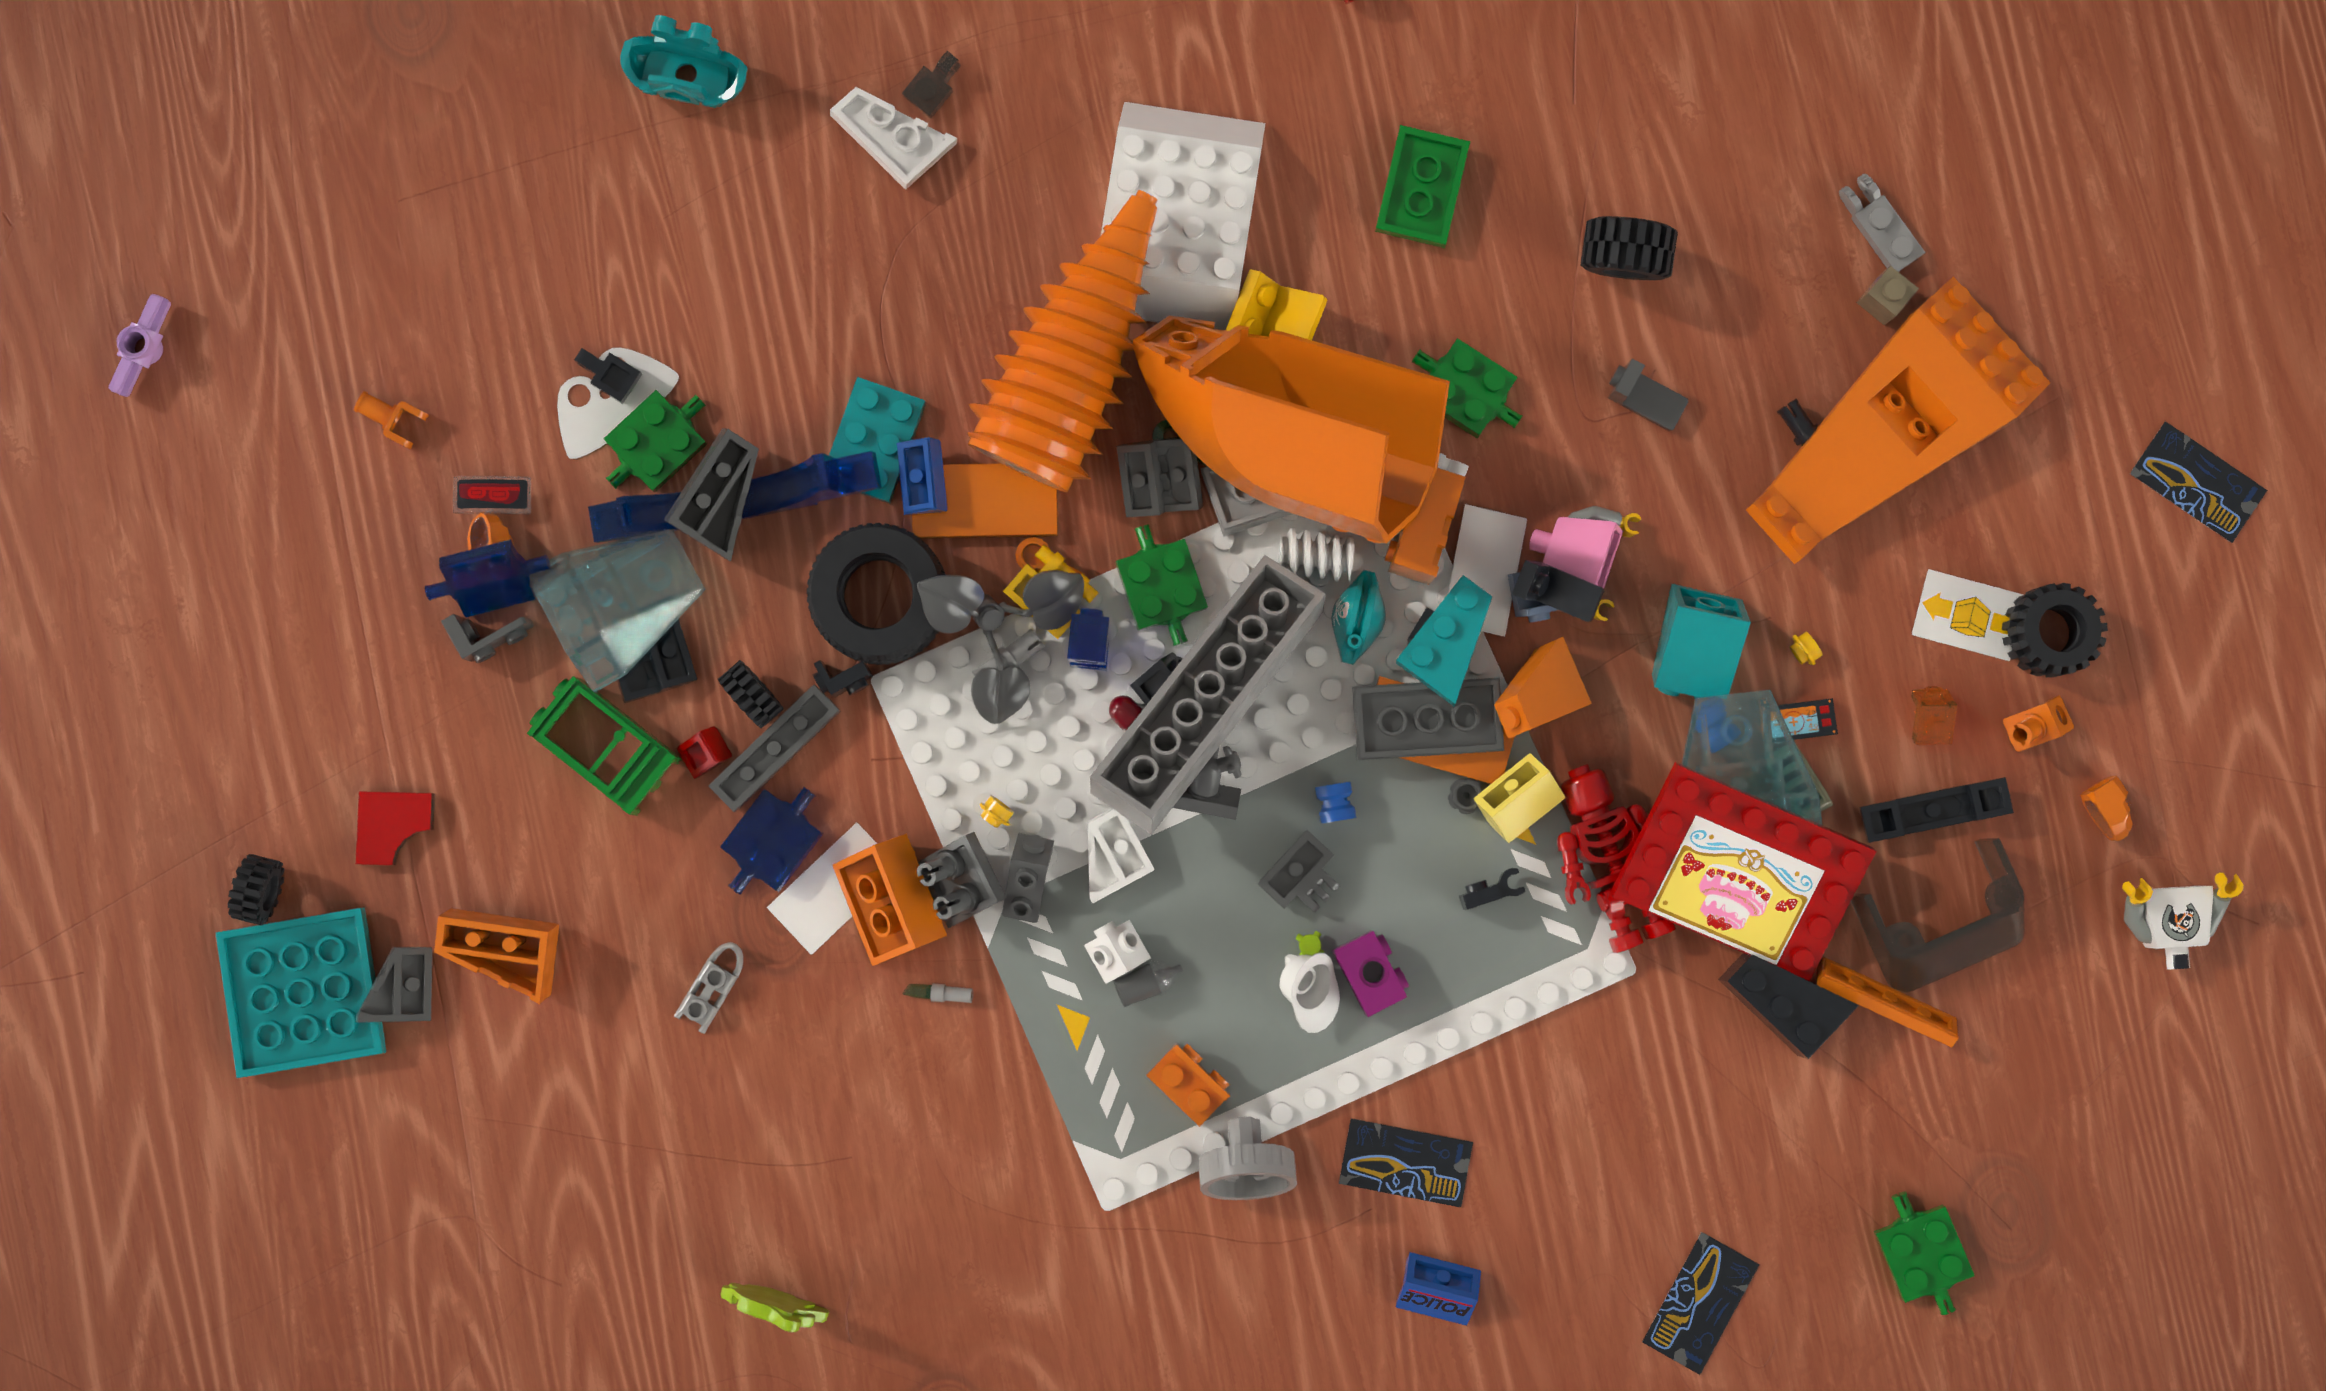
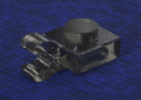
[902,51,961,119]

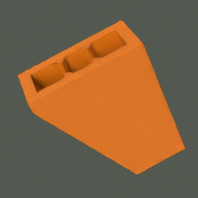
[1494,637,1592,739]

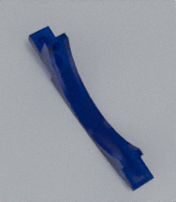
[588,451,882,543]

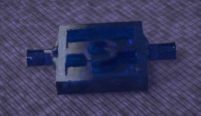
[425,539,551,618]
[720,787,824,895]

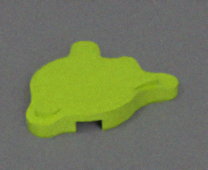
[720,1283,829,1332]

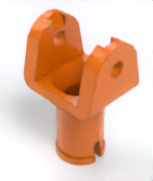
[353,391,429,450]

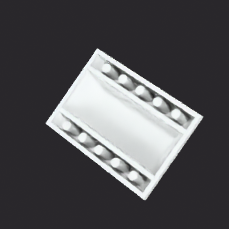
[1101,102,1266,330]

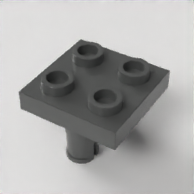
[917,832,1006,928]

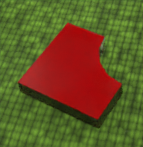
[355,791,435,865]

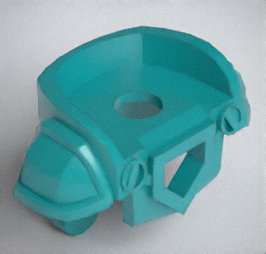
[620,15,748,108]

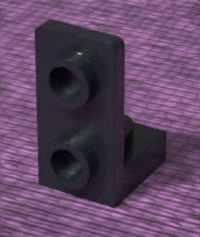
[1512,560,1604,622]

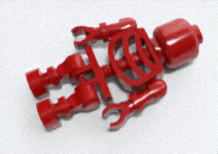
[1557,764,1676,953]

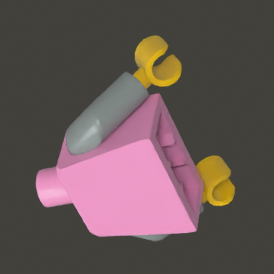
[1529,506,1641,621]

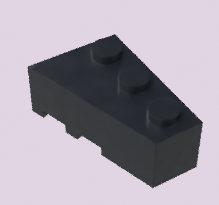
[1718,953,1859,1059]

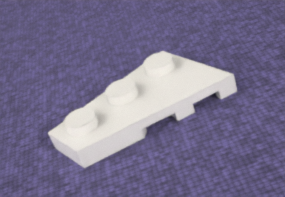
[830,87,957,190]

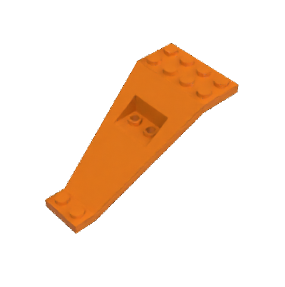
[1746,276,2050,564]

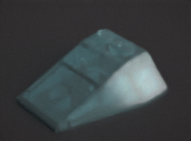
[530,528,706,693]
[1681,689,1822,825]

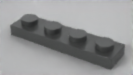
[708,684,841,812]

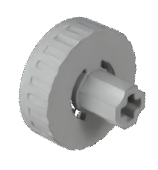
[1198,1117,1297,1200]

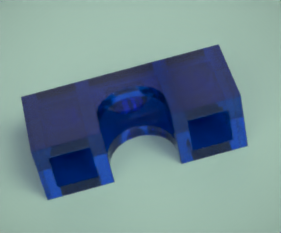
[1067,608,1111,671]

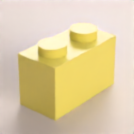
[1473,753,1566,843]

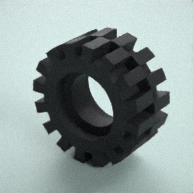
[718,660,784,728]
[227,854,284,925]

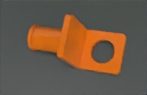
[2003,695,2074,752]

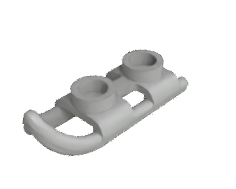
[674,942,744,1034]

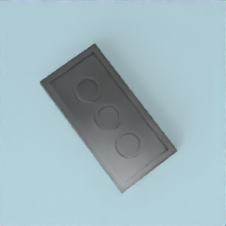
[1352,678,1504,760]

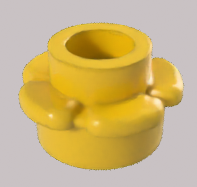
[1790,632,1823,665]
[980,795,1014,828]

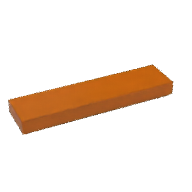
[1817,957,1958,1048]

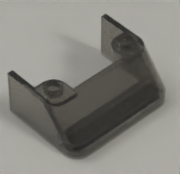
[1851,838,2025,992]

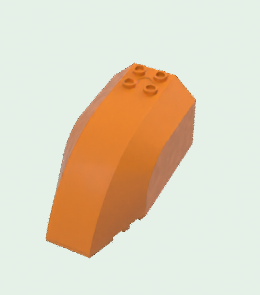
[1133,315,1450,544]

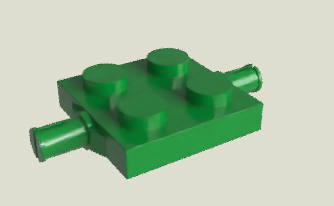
[1412,338,1523,439]
[603,390,708,493]
[1115,524,1208,646]
[1874,1191,1975,1315]

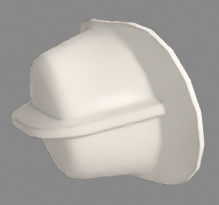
[1279,953,1340,1033]

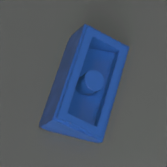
[897,437,947,515]

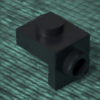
[813,660,873,697]

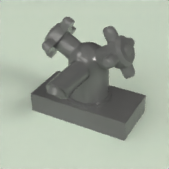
[1173,746,1242,820]

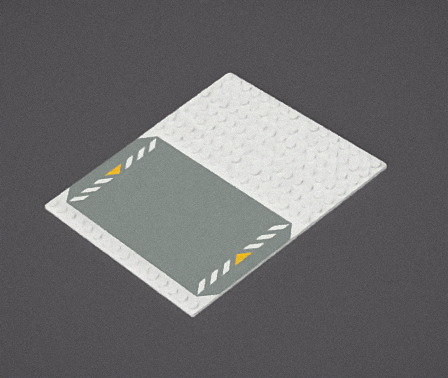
[871,514,1636,1211]

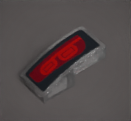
[453,476,531,515]

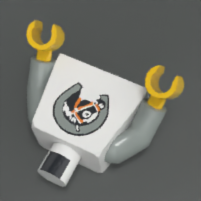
[2122,873,2244,969]

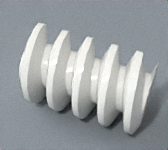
[1277,528,1355,581]

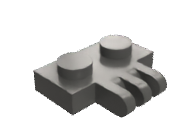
[1257,830,1340,913]

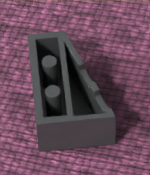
[664,428,759,561]

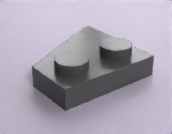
[356,947,432,1023]

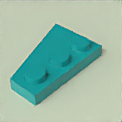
[1396,575,1493,707]

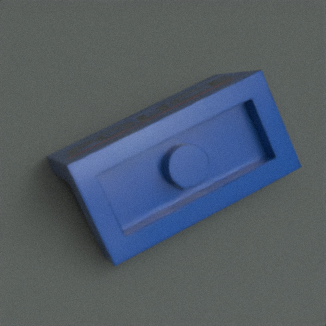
[1395,1252,1481,1326]

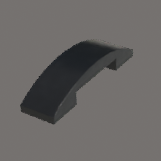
[1859,777,2014,843]

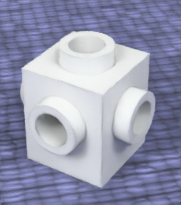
[1084,920,1151,984]

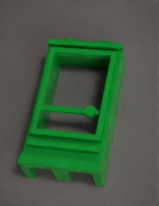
[527,676,682,816]

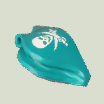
[1331,570,1386,665]

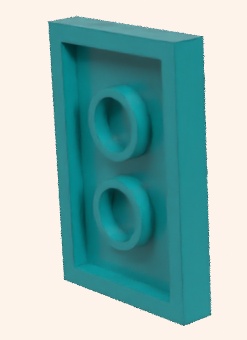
[821,377,926,504]

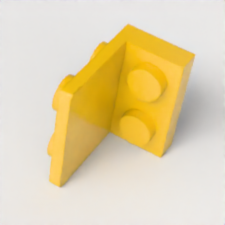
[1226,269,1328,340]

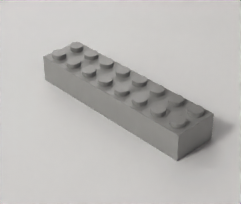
[1090,555,1326,835]

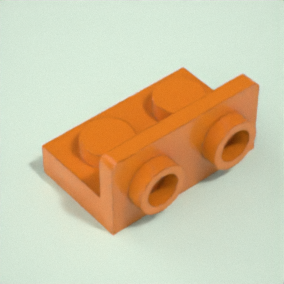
[1146,1043,1230,1127]

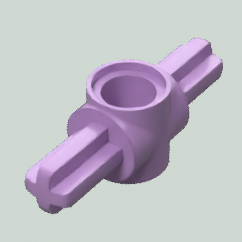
[109,294,171,397]

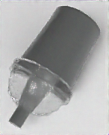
[1113,960,1183,1007]

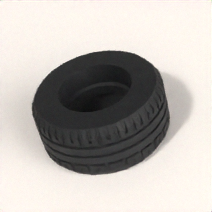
[807,523,946,665]

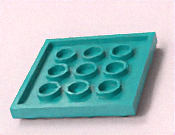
[216,908,387,1078]

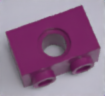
[1332,930,1409,1017]

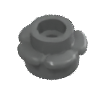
[1448,778,1482,814]

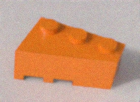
[1384,468,1466,585]
[434,908,559,1004]

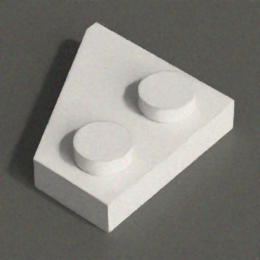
[1087,808,1155,903]

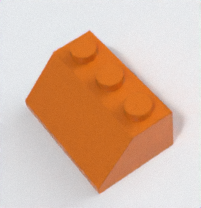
[832,833,947,966]

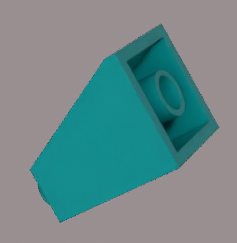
[1652,584,1751,704]

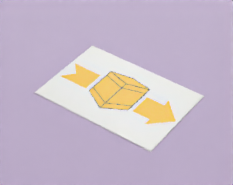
[1912,569,2023,661]

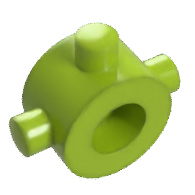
[1295,931,1325,956]

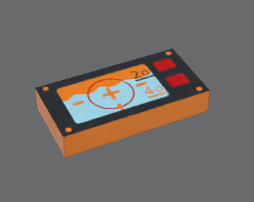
[1758,698,1838,744]

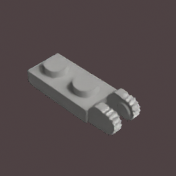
[1838,173,1926,272]

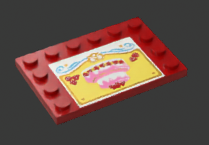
[1610,762,1877,981]

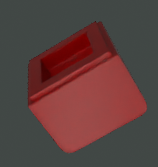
[676,726,732,779]

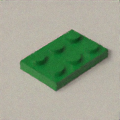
[1375,125,1470,248]

